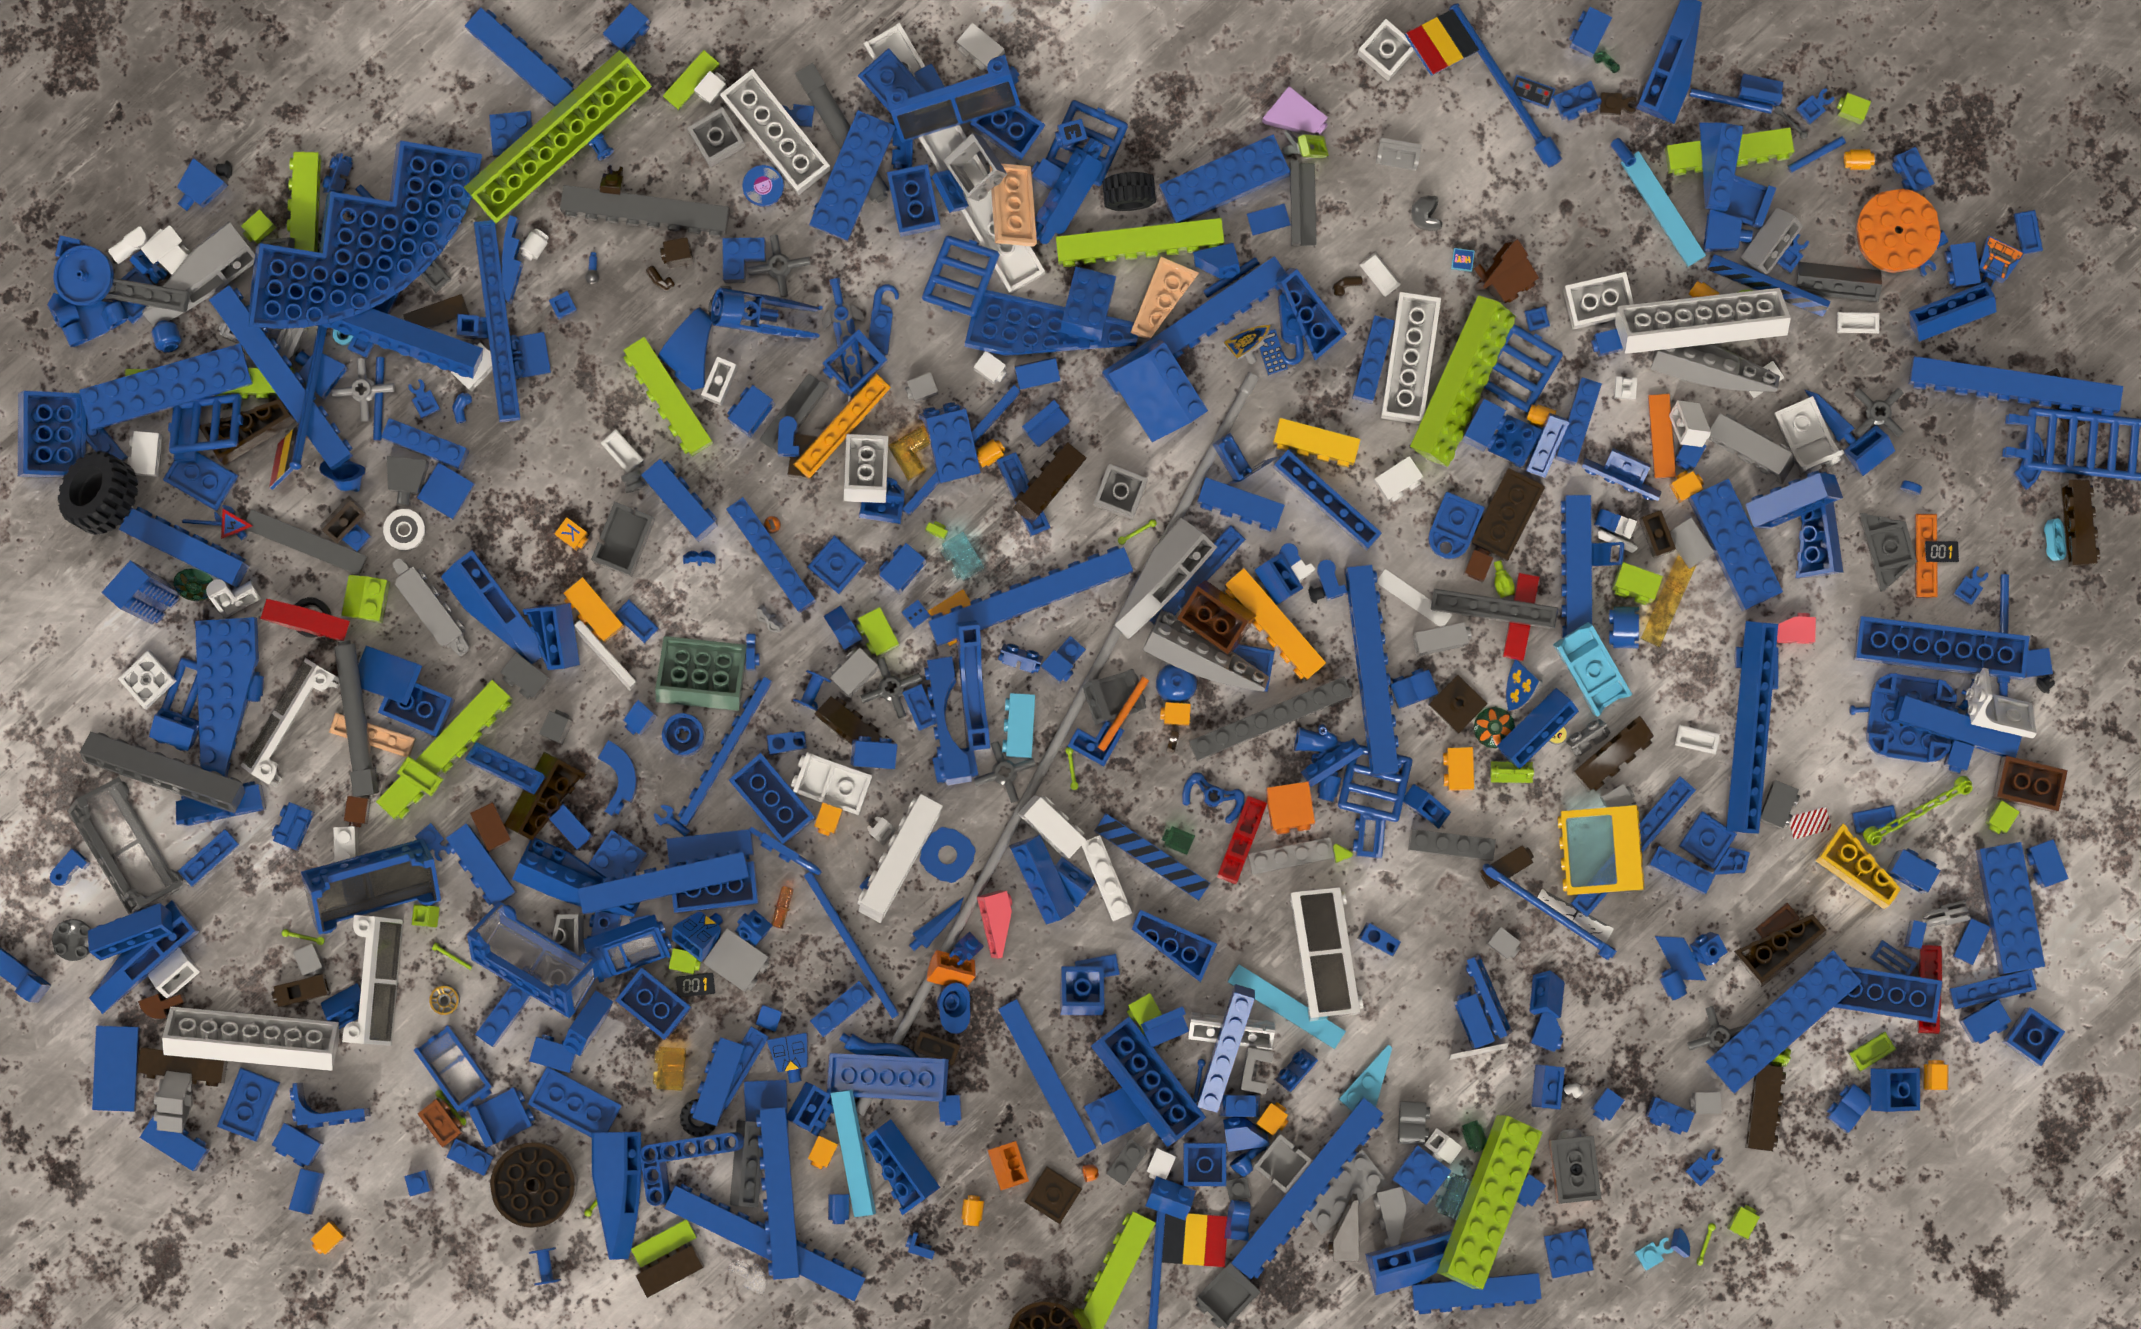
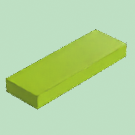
[663,50,720,111]
[631,1220,697,1268]

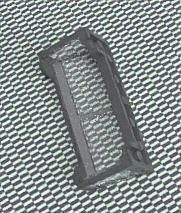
[67,777,183,915]

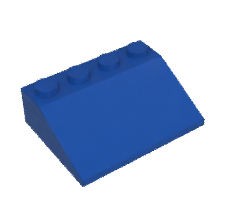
[1108,339,1208,442]
[18,391,86,477]

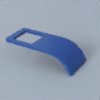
[1592,542,1624,566]

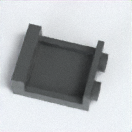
[1082,669,1146,725]
[1195,1262,1261,1329]

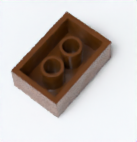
[1177,580,1257,654]
[1993,756,2068,813]

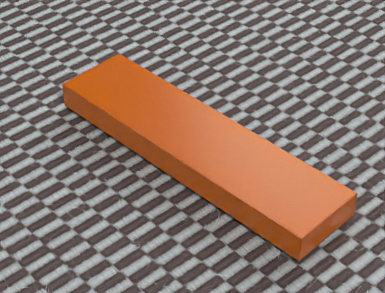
[1648,394,1676,479]
[1915,514,1938,598]

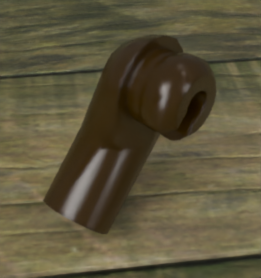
[646,266,675,291]
[1332,276,1362,296]

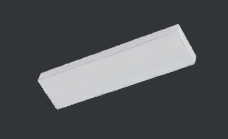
[574,620,636,691]

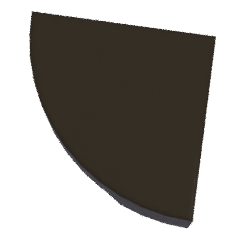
[1166,731,1179,754]

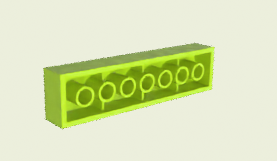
[1410,295,1516,467]
[1437,1115,1543,1290]

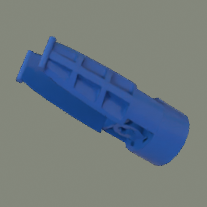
[711,288,823,340]

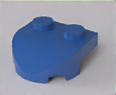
[859,477,905,524]

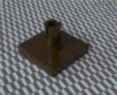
[1428,675,1488,734]

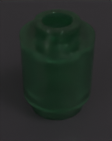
[1462,1120,1487,1153]

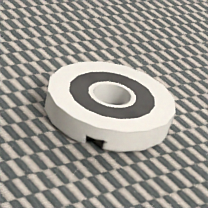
[383,509,425,550]

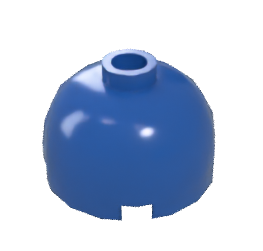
[1156,664,1197,703]

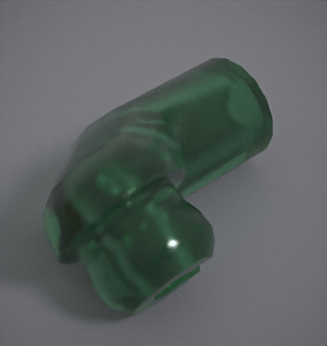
[1593,51,1620,73]

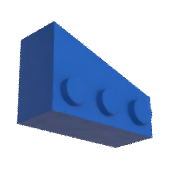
[522,603,580,670]

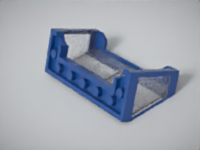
[467,901,599,1018]

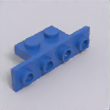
[1582,448,1662,501]

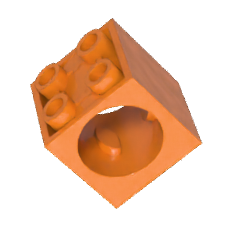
[1265,782,1315,835]

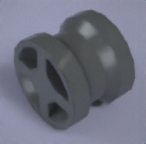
[621,470,646,493]

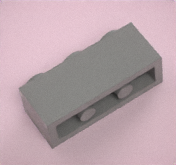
[1741,207,1803,275]

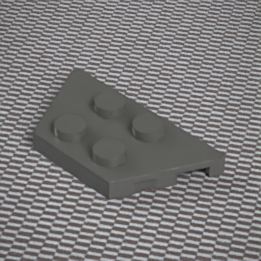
[1859,513,1917,592]

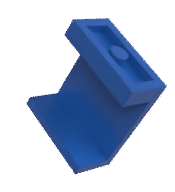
[468,1087,535,1148]

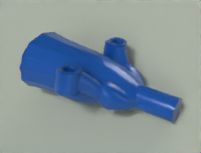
[1294,724,1344,764]

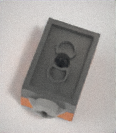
[1549,1128,1602,1204]

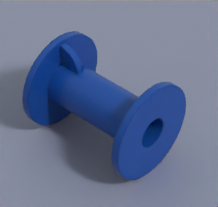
[793,670,831,711]
[529,1247,561,1286]

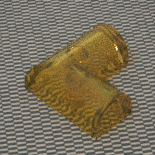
[888,425,930,482]

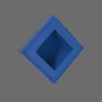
[756,1005,783,1032]

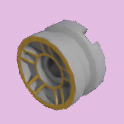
[429,985,460,1015]

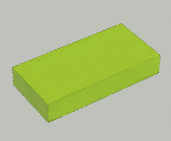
[397,756,444,797]
[1848,1032,1896,1072]

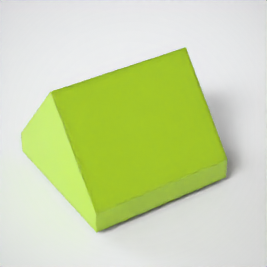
[1333,843,1353,863]

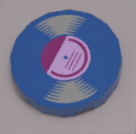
[742,165,784,207]

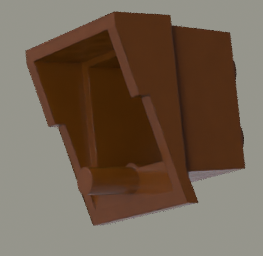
[1474,239,1539,303]

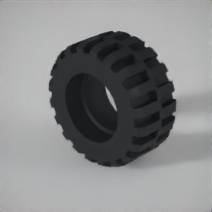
[58,451,138,535]

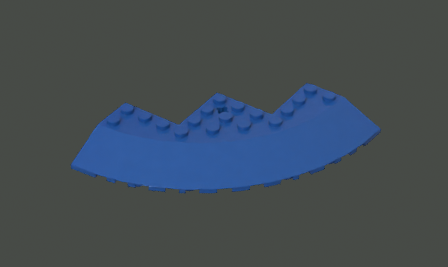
[249,140,482,329]

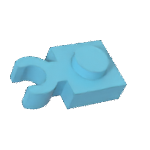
[1634,1237,1674,1271]

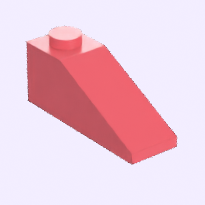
[1777,613,1816,644]
[977,890,1012,959]

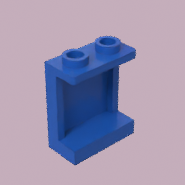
[1715,175,1776,230]

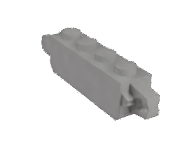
[392,558,470,657]

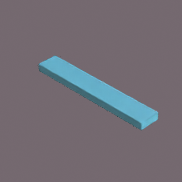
[1621,151,1706,267]
[1228,964,1346,1049]
[831,1089,876,1217]

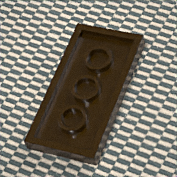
[1471,468,1546,561]

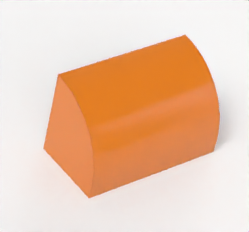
[927,950,976,988]
[988,1141,1029,1190]

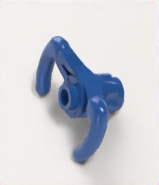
[1182,772,1245,824]

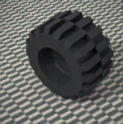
[1102,172,1156,211]

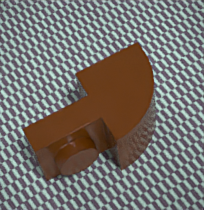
[138,994,187,1019]

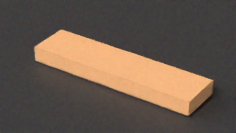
[329,713,416,757]

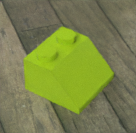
[341,575,390,623]

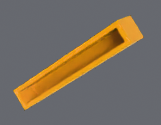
[1224,568,1326,681]

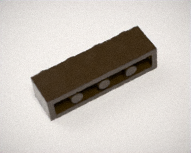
[137,1048,228,1087]
[1745,1065,1786,1152]

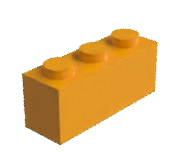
[563,577,625,643]

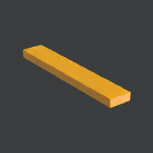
[794,373,891,478]

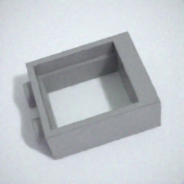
[943,133,1007,201]
[1412,622,1472,657]

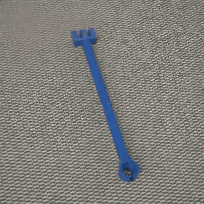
[1483,863,1617,960]

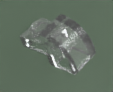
[728,1260,767,1295]

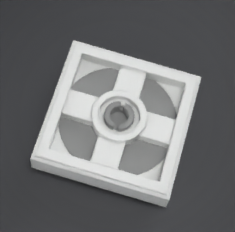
[118,650,176,710]

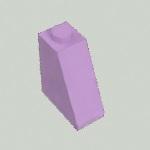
[1262,86,1328,135]

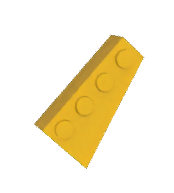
[1815,823,1901,909]

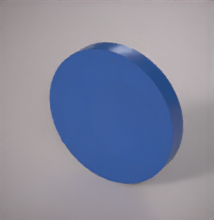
[53,245,114,306]

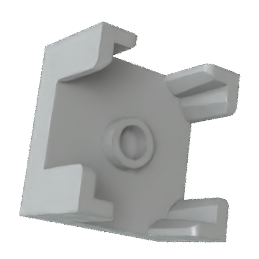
[1240,1048,1274,1094]

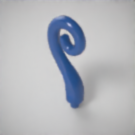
[839,1033,920,1058]

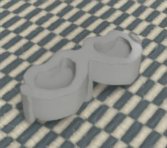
[756,605,785,632]

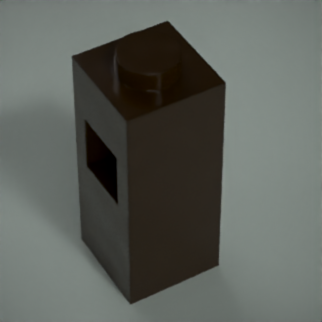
[1478,845,1534,890]
[271,974,330,1007]

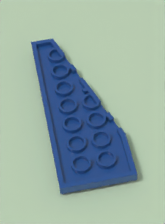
[964,290,1138,356]
[195,617,259,778]

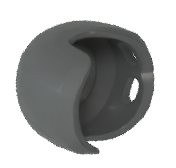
[1411,195,1442,231]

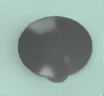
[52,919,91,961]

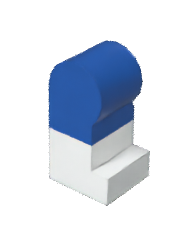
[1594,509,1637,540]
[1279,543,1315,581]

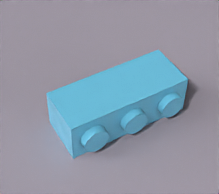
[1002,693,1035,759]

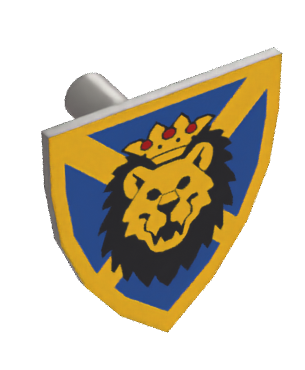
[1224,325,1272,364]

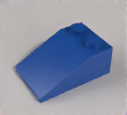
[1084,1088,1148,1145]

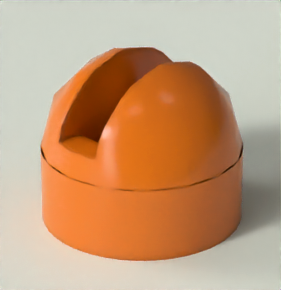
[764,516,781,533]
[1082,1165,1099,1182]

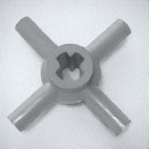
[332,358,395,422]

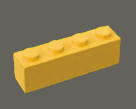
[1273,418,1361,468]

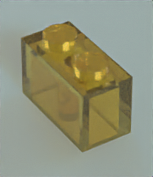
[653,1047,686,1091]

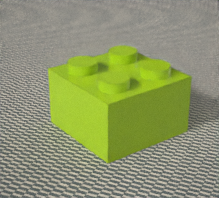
[1611,562,1663,605]

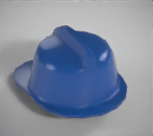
[319,460,366,492]
[937,983,970,1034]

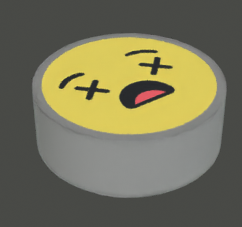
[1549,726,1568,745]

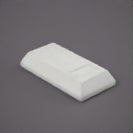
[1359,252,1401,297]
[1837,312,1879,334]
[601,429,643,473]
[1598,528,1638,553]
[1675,725,1720,754]

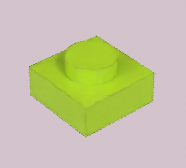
[925,521,948,540]

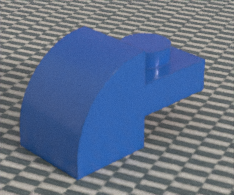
[456,314,489,340]

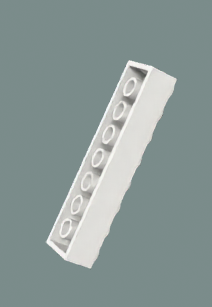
[1615,288,1791,354]
[162,1006,339,1071]

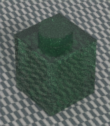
[1162,826,1195,856]

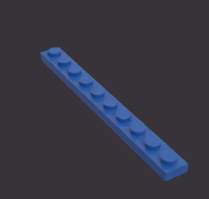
[474,220,520,422]

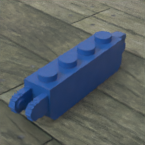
[1035,138,1104,244]

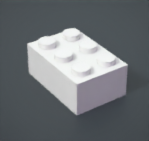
[1563,272,1634,330]
[844,434,888,503]
[1017,795,1086,858]

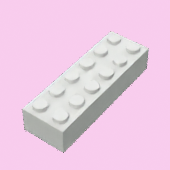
[720,69,831,195]
[1381,292,1441,424]
[857,794,943,923]

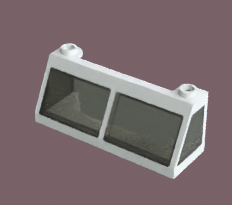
[240,658,340,787]
[1290,887,1363,1022]
[342,915,403,1046]

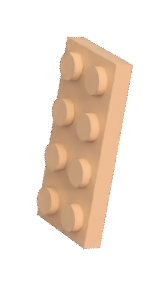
[989,163,1037,247]

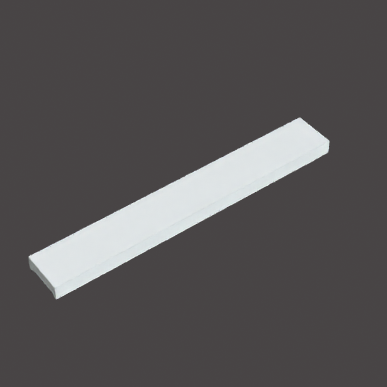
[864,23,1045,294]

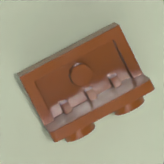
[417,1098,463,1148]

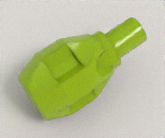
[1494,560,1515,598]

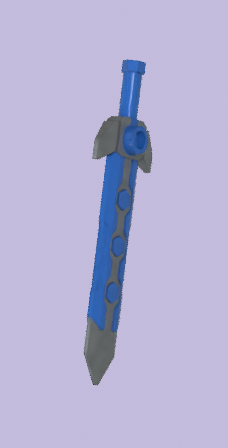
[822,278,868,422]

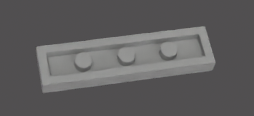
[1248,837,1335,875]

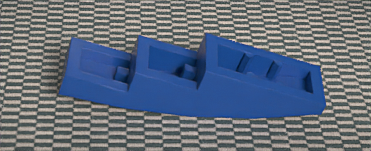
[502,215,523,304]

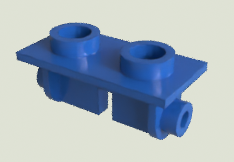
[891,129,913,170]
[322,153,353,193]
[998,643,1043,673]

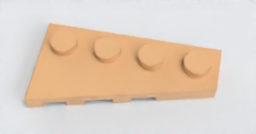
[1130,257,1199,340]

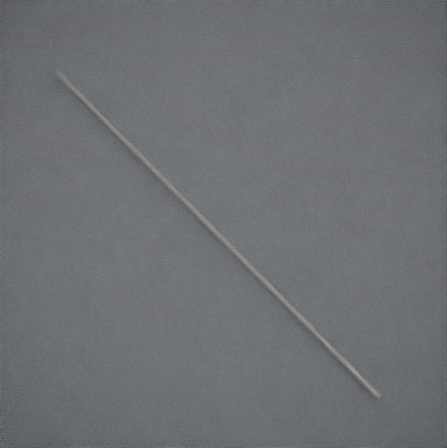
[856,372,1259,1116]

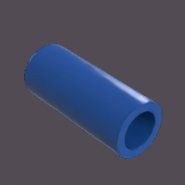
[1611,138,1636,167]

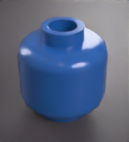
[151,320,182,353]

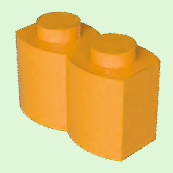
[1923,1060,1949,1090]

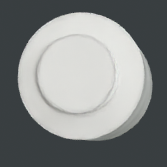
[520,228,549,261]

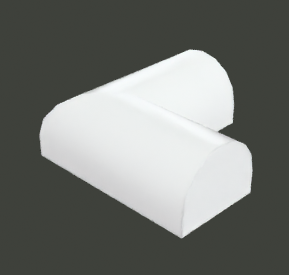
[108,226,149,264]
[206,579,261,619]

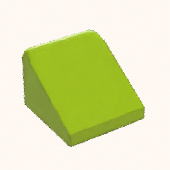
[411,904,439,928]

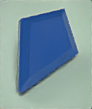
[1713,847,1750,875]

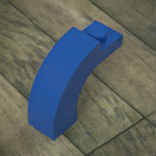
[598,740,638,817]

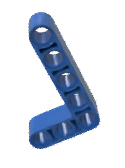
[0,947,51,1003]
[640,1132,744,1206]

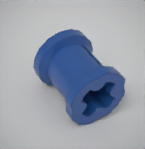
[588,133,614,161]

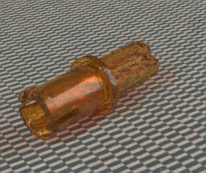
[771,886,794,929]

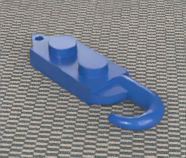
[867,284,899,365]
[1278,292,1304,365]
[748,827,822,875]

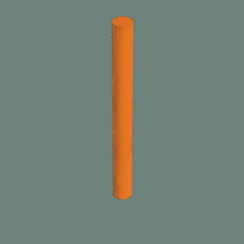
[1098,676,1149,751]

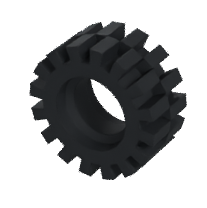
[680,1099,716,1137]

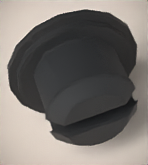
[216,160,232,179]
[1308,586,1325,604]
[2036,675,2055,694]

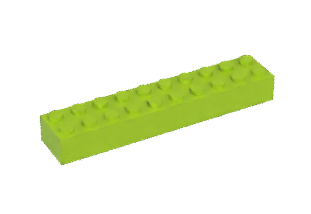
[463,50,652,223]

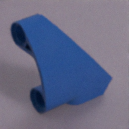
[47,293,128,347]
[658,307,713,390]

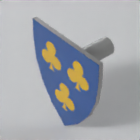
[1506,660,1543,711]

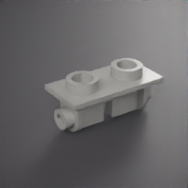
[1566,719,1611,756]

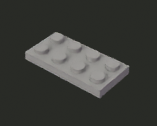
[1305,1149,1388,1235]

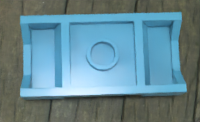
[1553,622,1632,717]

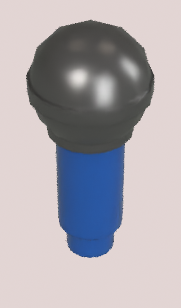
[585,252,599,284]

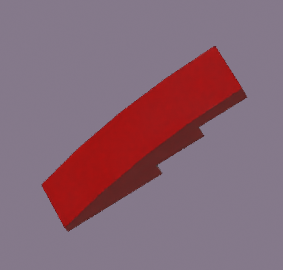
[1503,573,1539,661]
[260,599,350,641]
[1217,796,1267,884]
[1917,945,1942,1034]

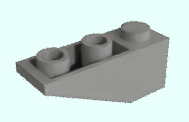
[1373,1186,1407,1248]

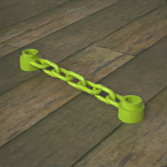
[1863,776,1973,846]

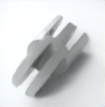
[1923,900,1971,927]

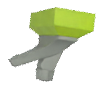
[1283,130,1329,158]

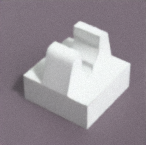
[1614,377,1637,400]
[867,817,897,845]

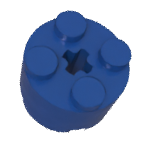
[1609,606,1639,649]
[662,713,706,757]

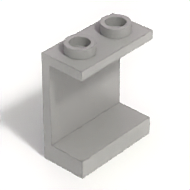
[703,928,770,992]

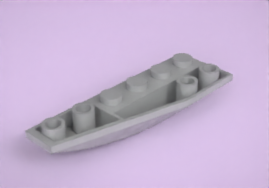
[142,221,255,327]
[1651,344,1780,392]
[1113,518,1217,639]
[1143,610,1269,692]

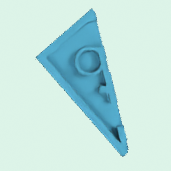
[1339,1045,1392,1112]

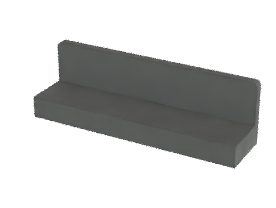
[1290,160,1317,246]
[1796,262,1882,302]
[760,374,829,453]
[730,1120,763,1207]

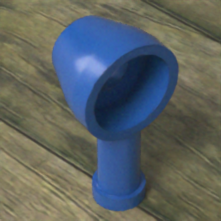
[1230,1147,1267,1177]

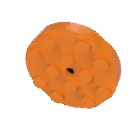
[1856,189,1941,273]

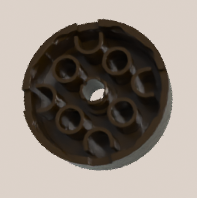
[490,1142,577,1228]
[1008,1297,1092,1329]

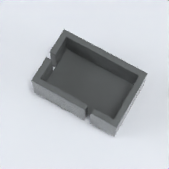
[591,501,655,577]

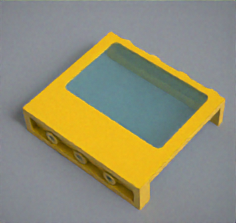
[1558,805,1645,896]

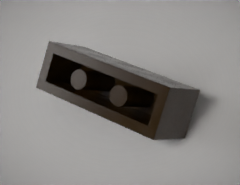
[635,1243,705,1298]

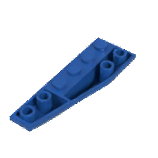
[1636,0,1702,124]
[441,550,542,665]
[512,838,640,917]
[89,900,200,1014]
[592,1132,641,1260]
[1365,1230,1453,1295]

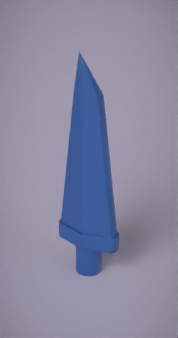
[1804,389,1857,445]
[909,897,964,951]

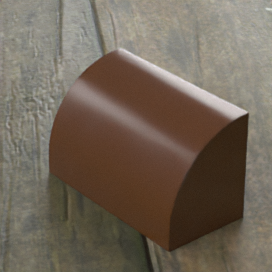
[470,802,511,852]

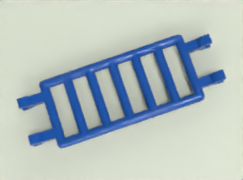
[2002,407,2141,481]

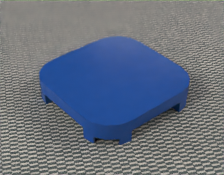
[1866,673,1957,763]

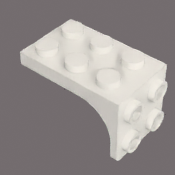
[1774,396,1845,474]
[1966,668,2037,739]
[791,752,873,816]

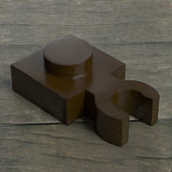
[1600,92,1636,116]
[600,165,624,195]

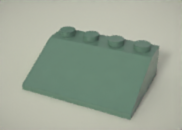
[655,636,747,711]

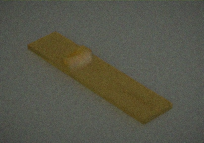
[1641,556,1696,648]

